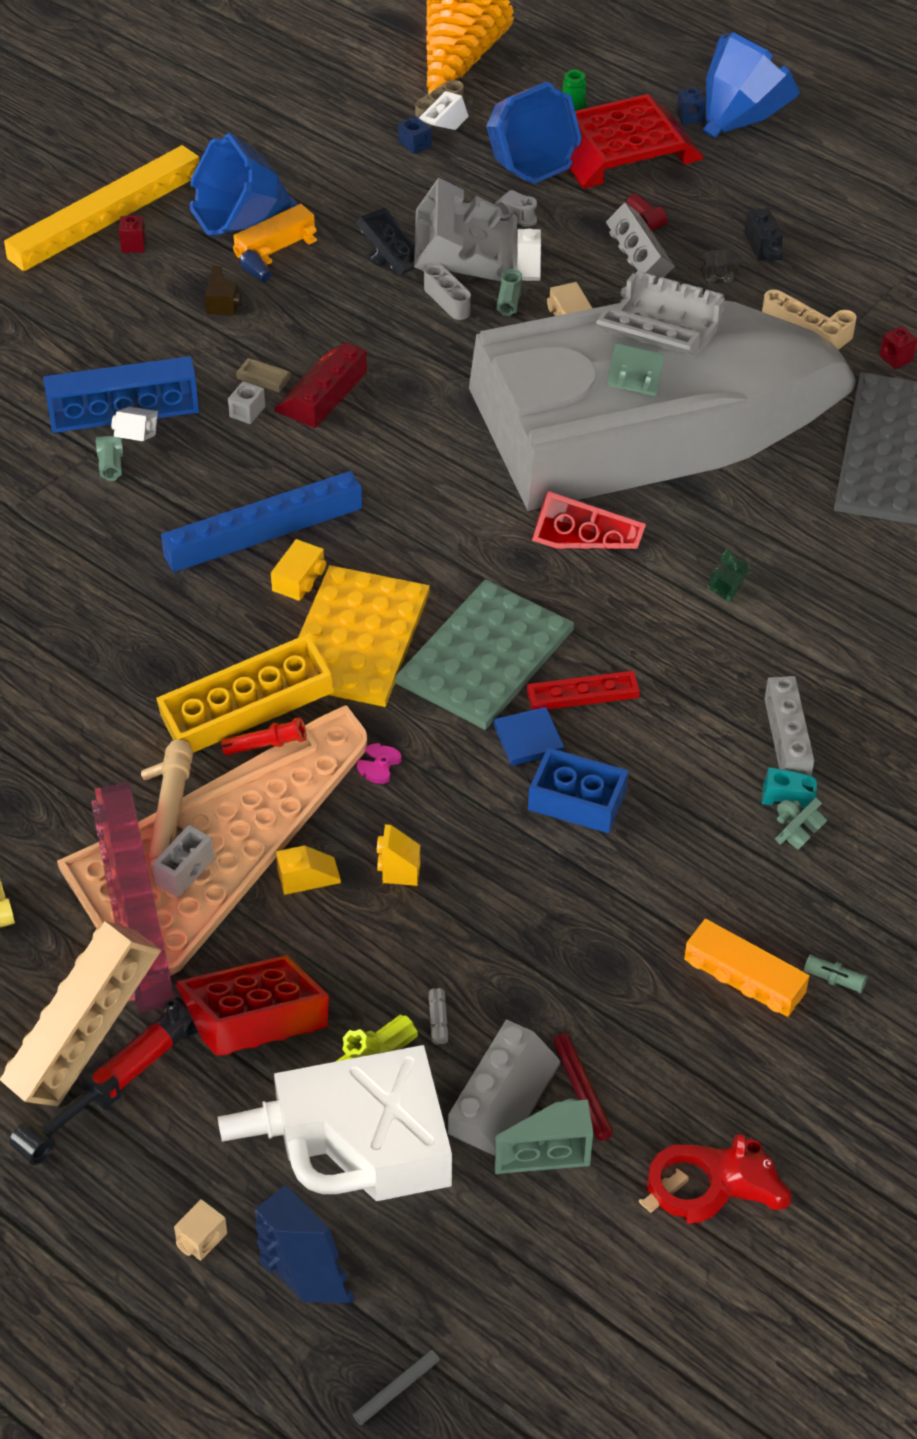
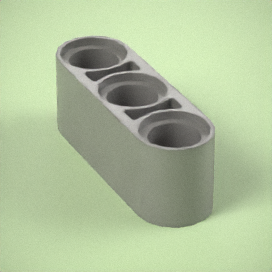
[424,263,471,320]

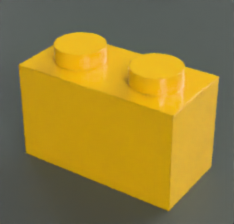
[271,539,326,601]

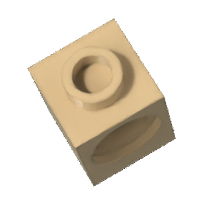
[174,1199,227,1261]

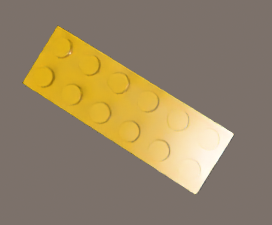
[156,634,334,753]

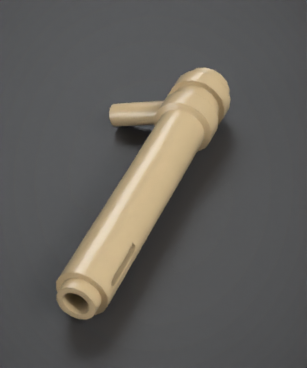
[141,740,193,872]

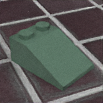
[494,1099,593,1174]

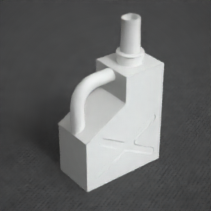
[218,1045,452,1201]

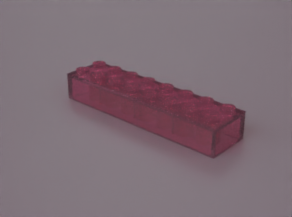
[91,782,174,1013]

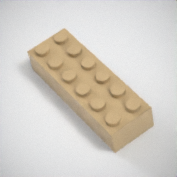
[0,921,162,1107]

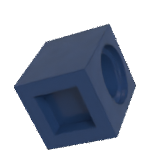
[677,88,705,125]
[398,116,431,154]

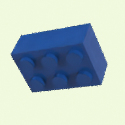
[528,747,629,833]

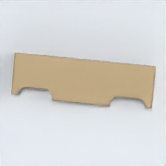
[639,1168,689,1213]

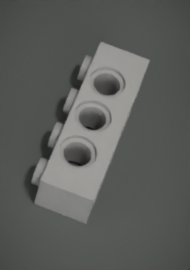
[606,203,675,283]
[765,676,814,776]

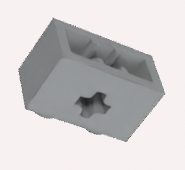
[152,825,215,898]

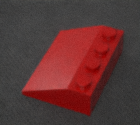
[177,955,329,1056]

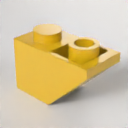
[377,824,421,886]

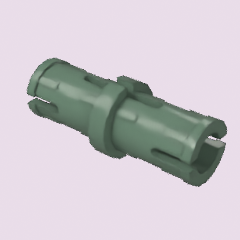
[804,954,868,993]

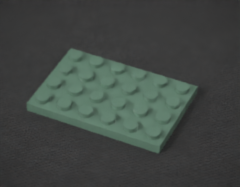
[395,579,574,730]

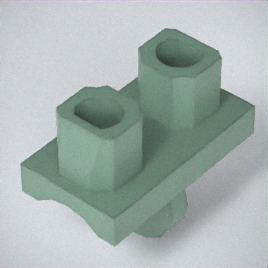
[775,798,827,850]

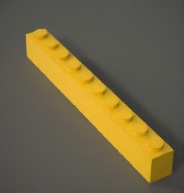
[4,145,200,271]

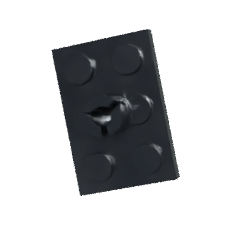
[355,208,417,276]

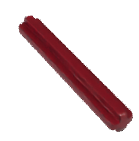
[553,1033,613,1141]

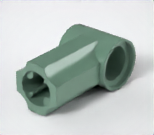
[497,269,522,316]
[96,435,123,481]

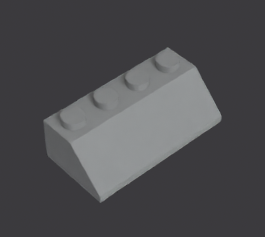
[448,1020,561,1156]

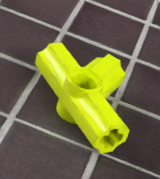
[336,1014,418,1062]

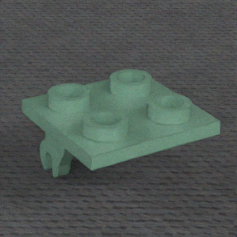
[606,343,664,397]

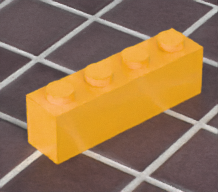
[684,919,810,1017]

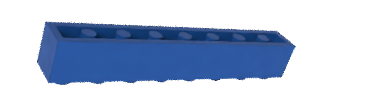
[161,471,362,573]

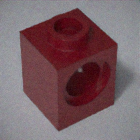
[119,215,146,253]
[879,326,917,369]

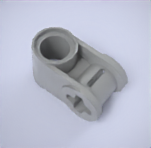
[494,190,537,227]

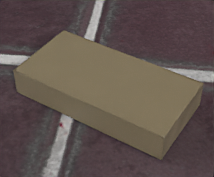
[236,358,291,393]

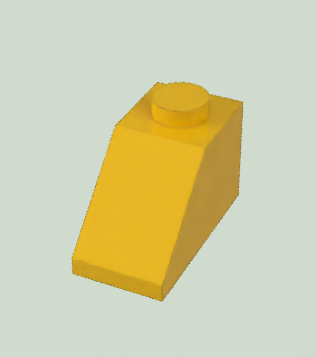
[276,845,341,895]

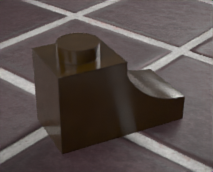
[205,266,242,316]

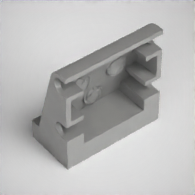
[414,178,517,282]

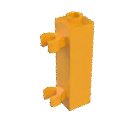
[233,204,317,265]

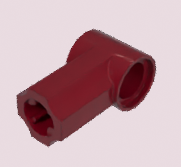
[625,193,667,231]

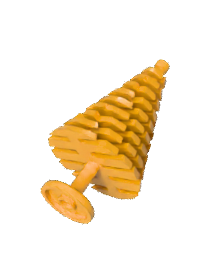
[426,0,514,94]

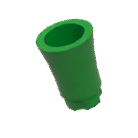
[562,69,587,111]

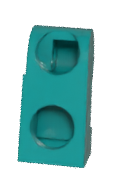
[762,767,817,808]

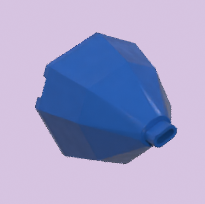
[702,32,800,139]
[486,82,582,184]
[190,133,297,236]

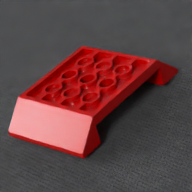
[569,94,703,189]

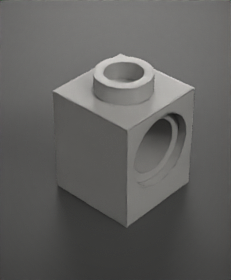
[228,381,265,424]

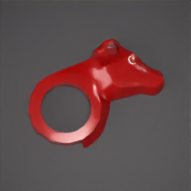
[647,1134,792,1224]

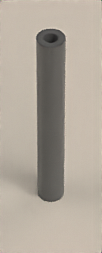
[353,1350,440,1425]

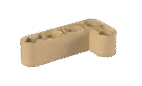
[762,290,856,350]

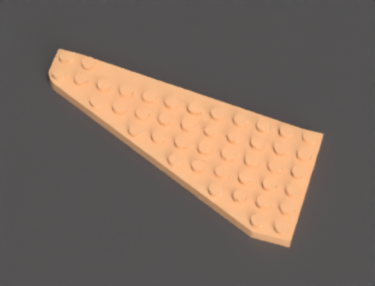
[57,705,367,992]

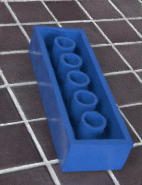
[43,356,199,433]

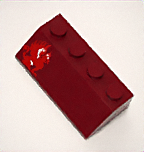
[274,342,367,428]

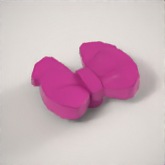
[356,743,401,784]

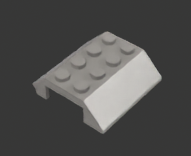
[596,271,725,358]

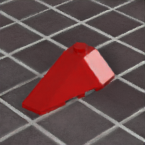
[532,491,646,549]

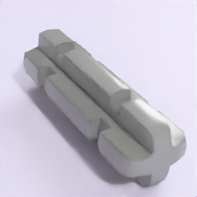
[429,988,448,1045]

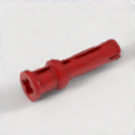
[221,717,307,756]

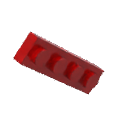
[527,671,640,710]

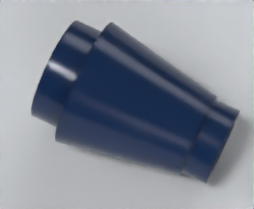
[239,250,272,282]

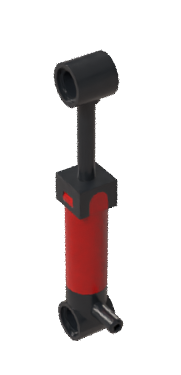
[9,995,198,1165]

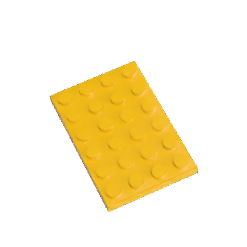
[298,565,430,707]

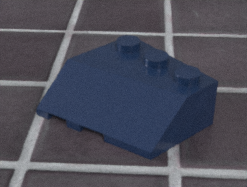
[255,1185,355,1303]

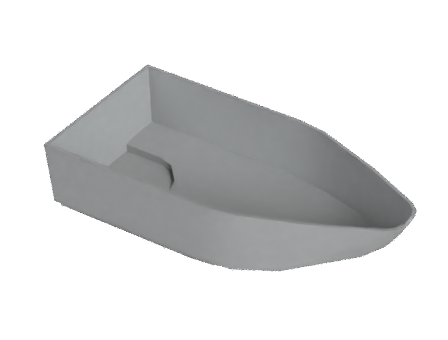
[469,297,856,511]

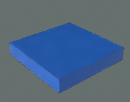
[494,707,564,766]

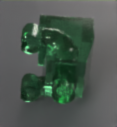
[708,550,749,603]

